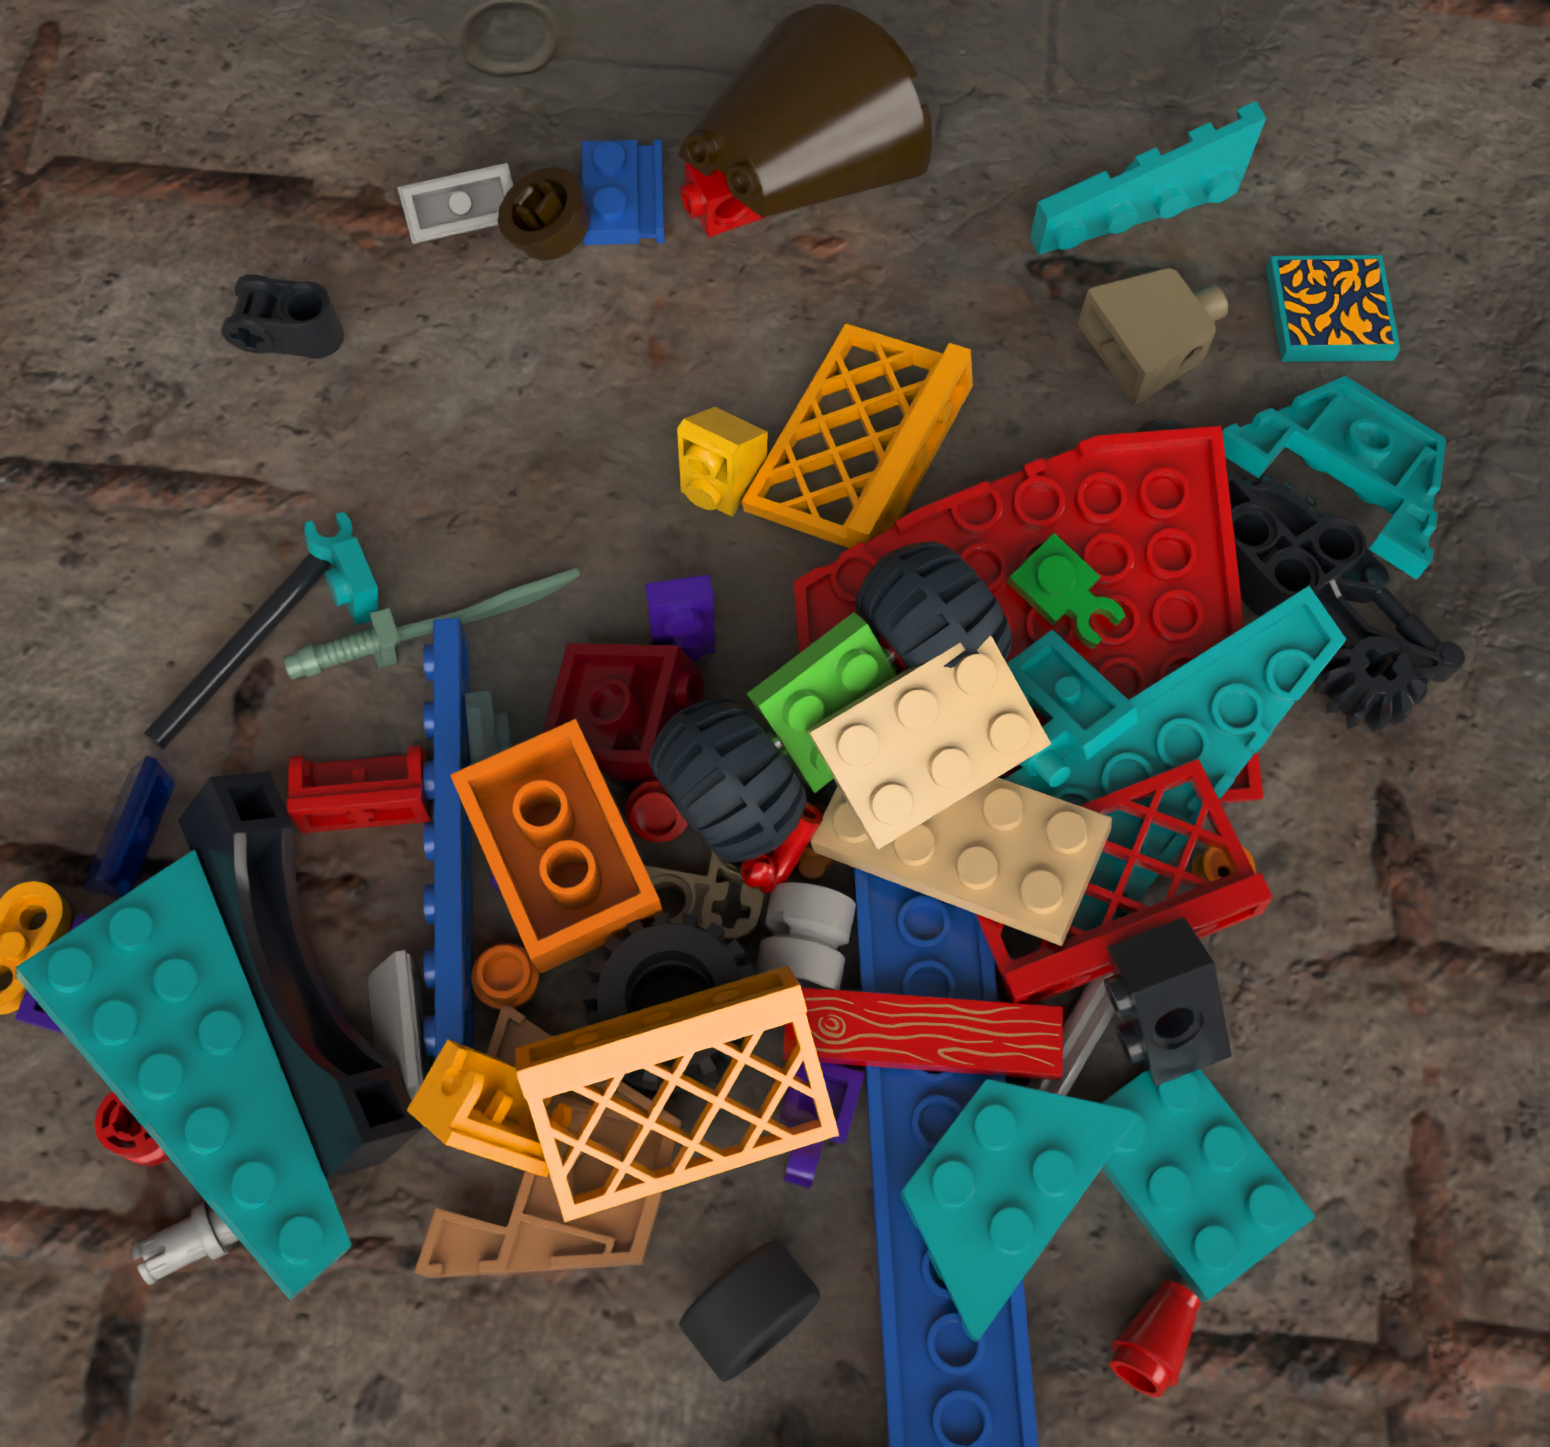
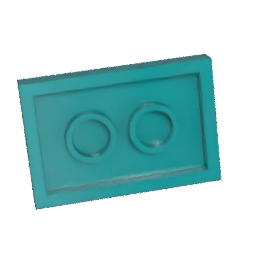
[1101,1069,1316,1303]

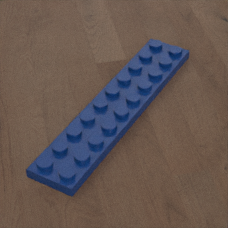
[852,867,1038,1447]

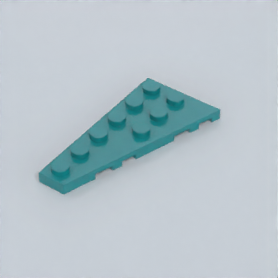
[1004,586,1347,931]
[16,849,352,1301]

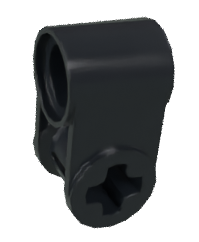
[221,274,344,359]

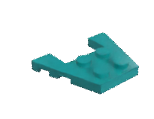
[1222,376,1446,580]

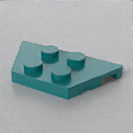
[900,1079,1139,1342]

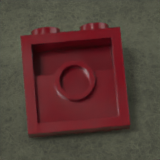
[542,643,704,782]

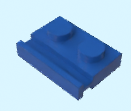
[582,139,665,245]

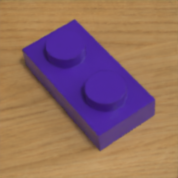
[645,574,715,662]

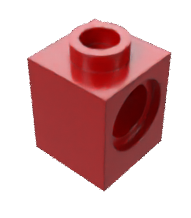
[680,161,768,238]

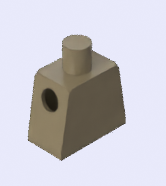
[1078,268,1228,406]

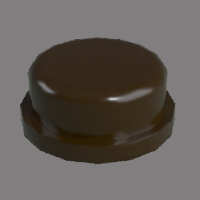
[497,167,591,261]

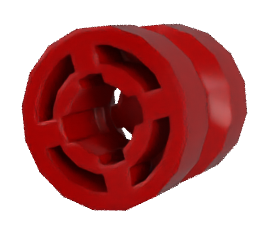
[94,1091,170,1166]

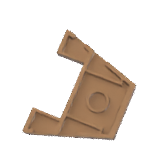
[414,1005,683,1278]

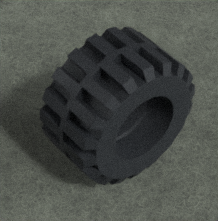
[583,912,755,1100]

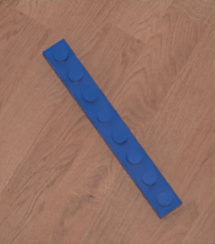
[423,618,474,1060]

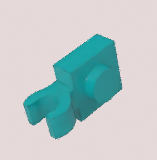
[304,512,378,626]

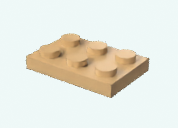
[806,635,1051,850]

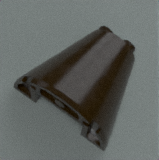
[678,4,932,218]

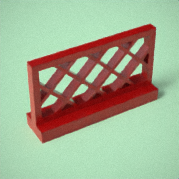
[974,759,1273,1004]

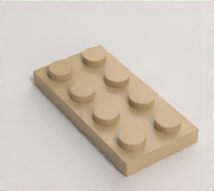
[811,777,1112,946]

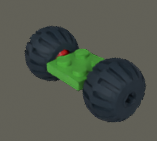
[649,541,1012,862]

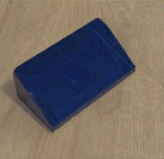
[82,756,175,898]

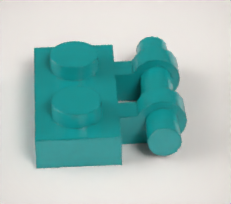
[1007,630,1139,787]

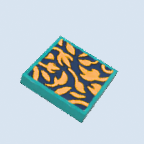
[1266,255,1400,362]

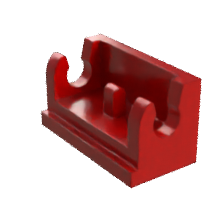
[287,745,431,834]

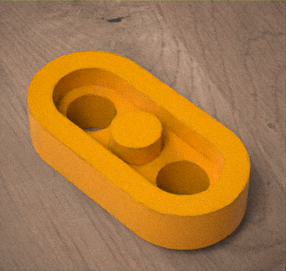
[0,881,72,1015]

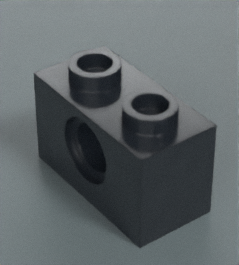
[1104,917,1232,1086]

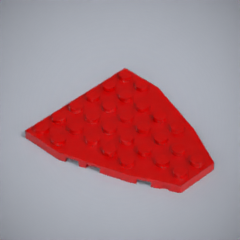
[794,426,1264,804]

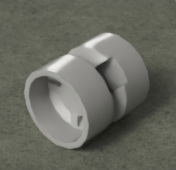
[754,882,856,990]

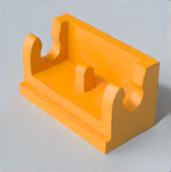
[407,1039,573,1178]

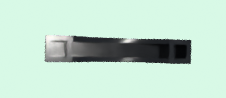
[178,771,423,1180]

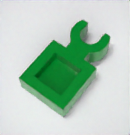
[1007,533,1125,649]

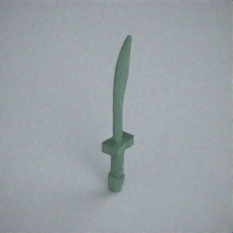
[283,568,580,680]

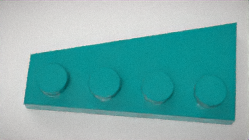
[1030,101,1266,255]

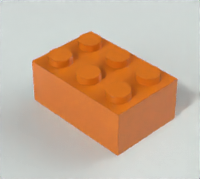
[450,719,663,974]

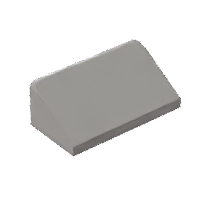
[397,163,513,245]
[368,950,430,1101]

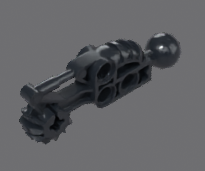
[1135,417,1465,733]

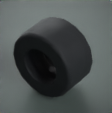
[679,1240,820,1381]

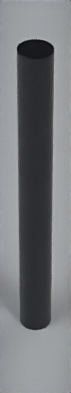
[143,553,331,750]

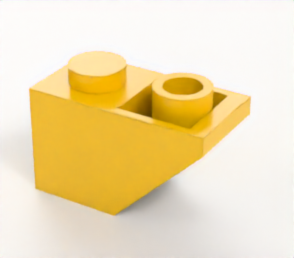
[677,407,768,517]

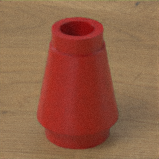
[1110,1280,1201,1398]

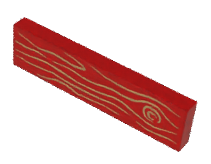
[782,987,1063,1080]

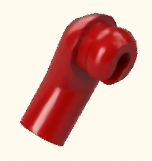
[741,802,823,893]

